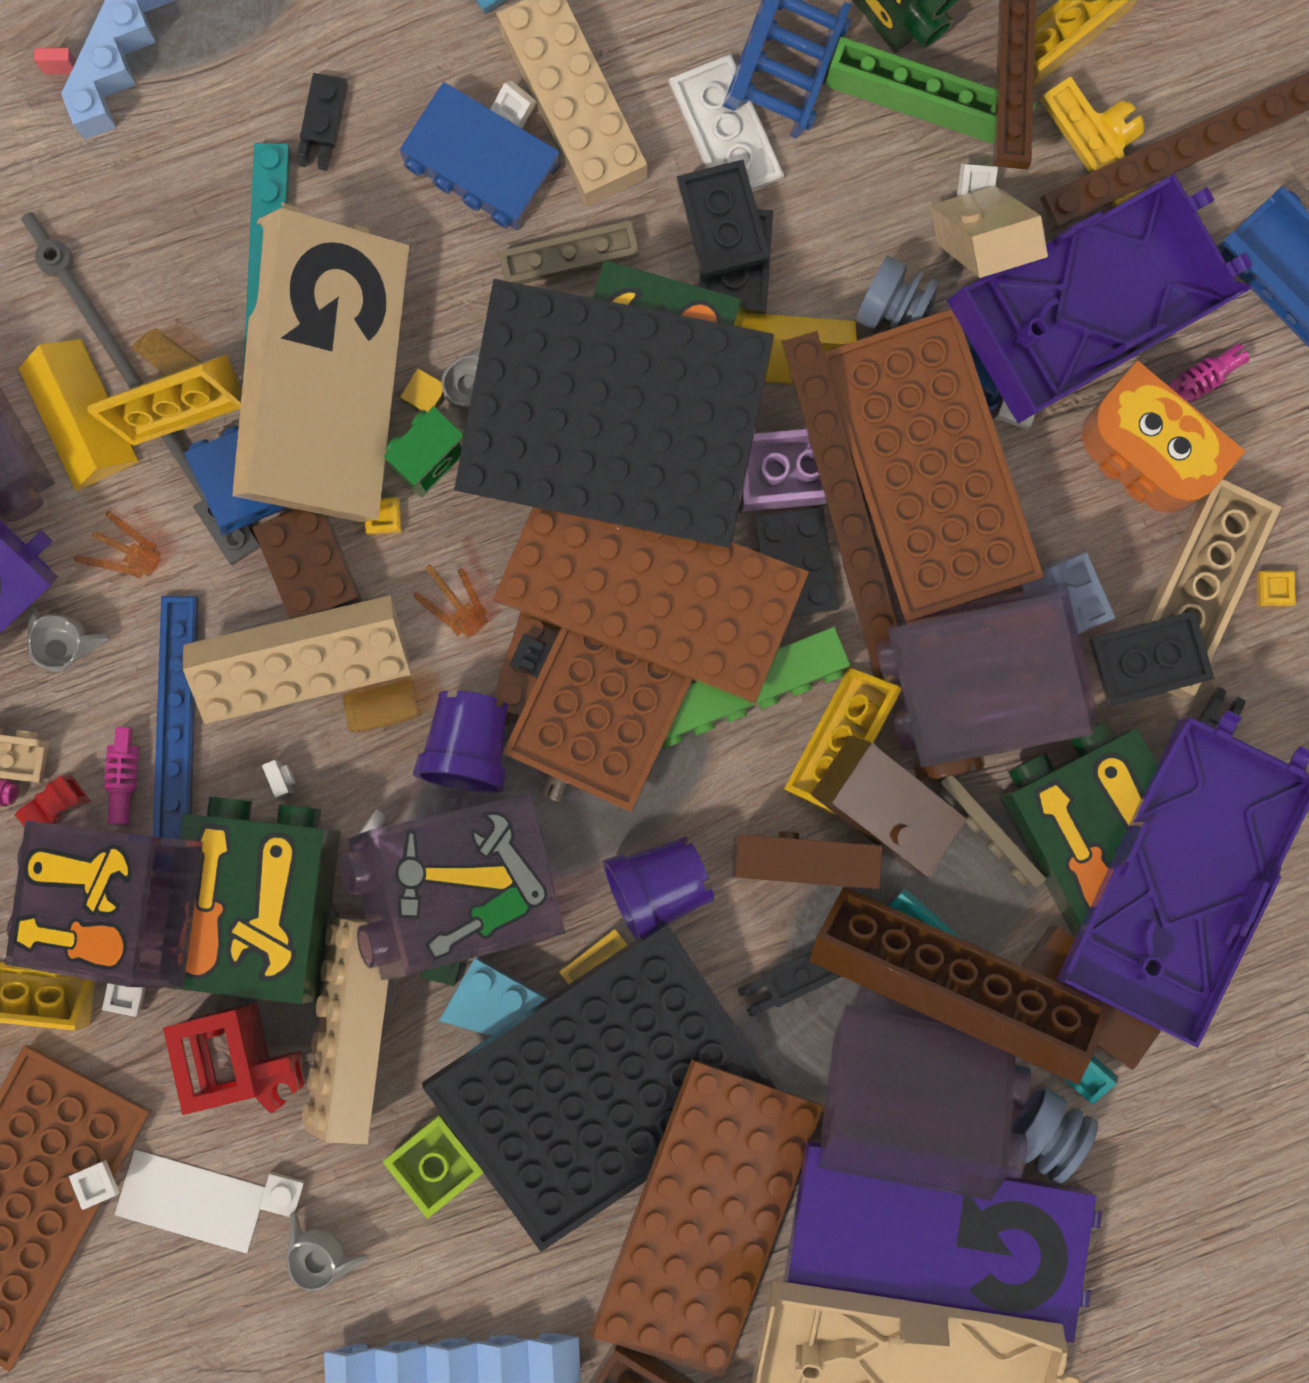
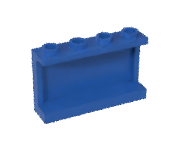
[399,82,561,230]
[1217,186,1309,347]
[184,426,288,536]

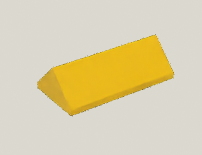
[1034,0,1137,87]
[741,313,857,385]
[18,339,139,491]
[87,354,242,446]
[784,667,902,815]
[0,962,96,1030]

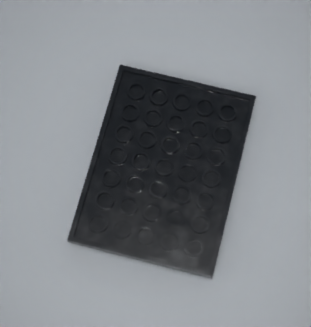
[454,279,775,548]
[422,921,776,1252]

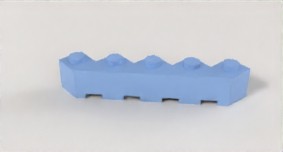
[61,0,176,140]
[324,1332,581,1383]

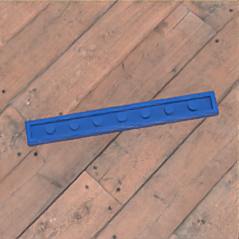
[151,596,199,875]

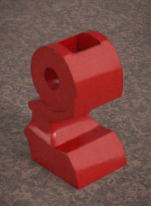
[14,776,91,838]

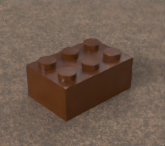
[252,509,363,619]

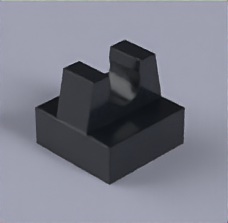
[509,633,552,678]

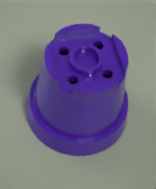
[413,690,508,793]
[602,836,714,940]

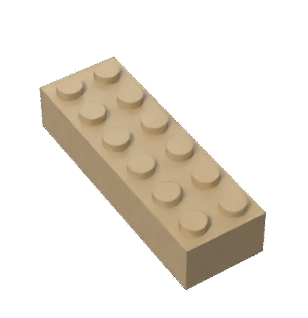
[496,0,647,207]
[1142,479,1282,700]
[182,595,411,724]
[302,916,395,1144]

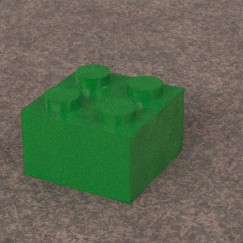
[384,406,464,498]

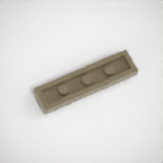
[498,220,639,284]
[937,776,1046,888]

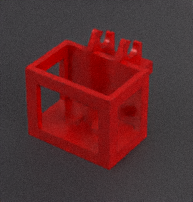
[163,1002,305,1115]

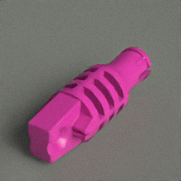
[1168,343,1250,404]
[104,727,139,825]

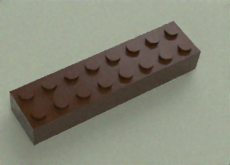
[809,886,1112,1085]

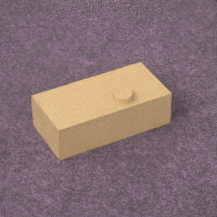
[930,185,1048,278]

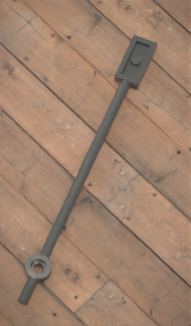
[21,212,261,566]

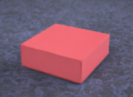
[34,48,77,74]

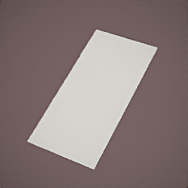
[115,1149,265,1254]

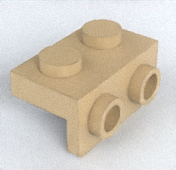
[0,728,49,783]

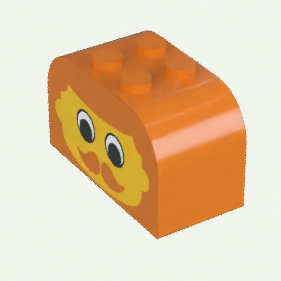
[1082,360,1246,513]

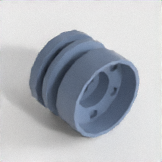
[854,255,940,331]
[1004,1087,1099,1185]

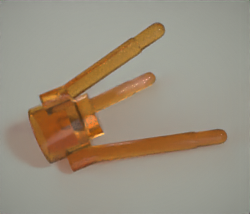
[73,511,161,579]
[413,565,488,639]

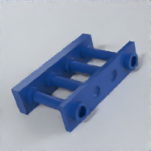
[722,0,851,139]

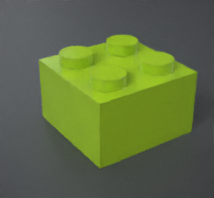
[383,1113,483,1219]

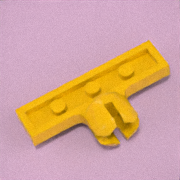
[1040,76,1147,208]

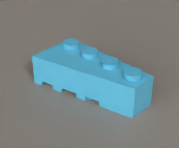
[439,956,550,1036]

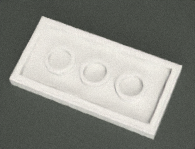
[668,54,784,192]

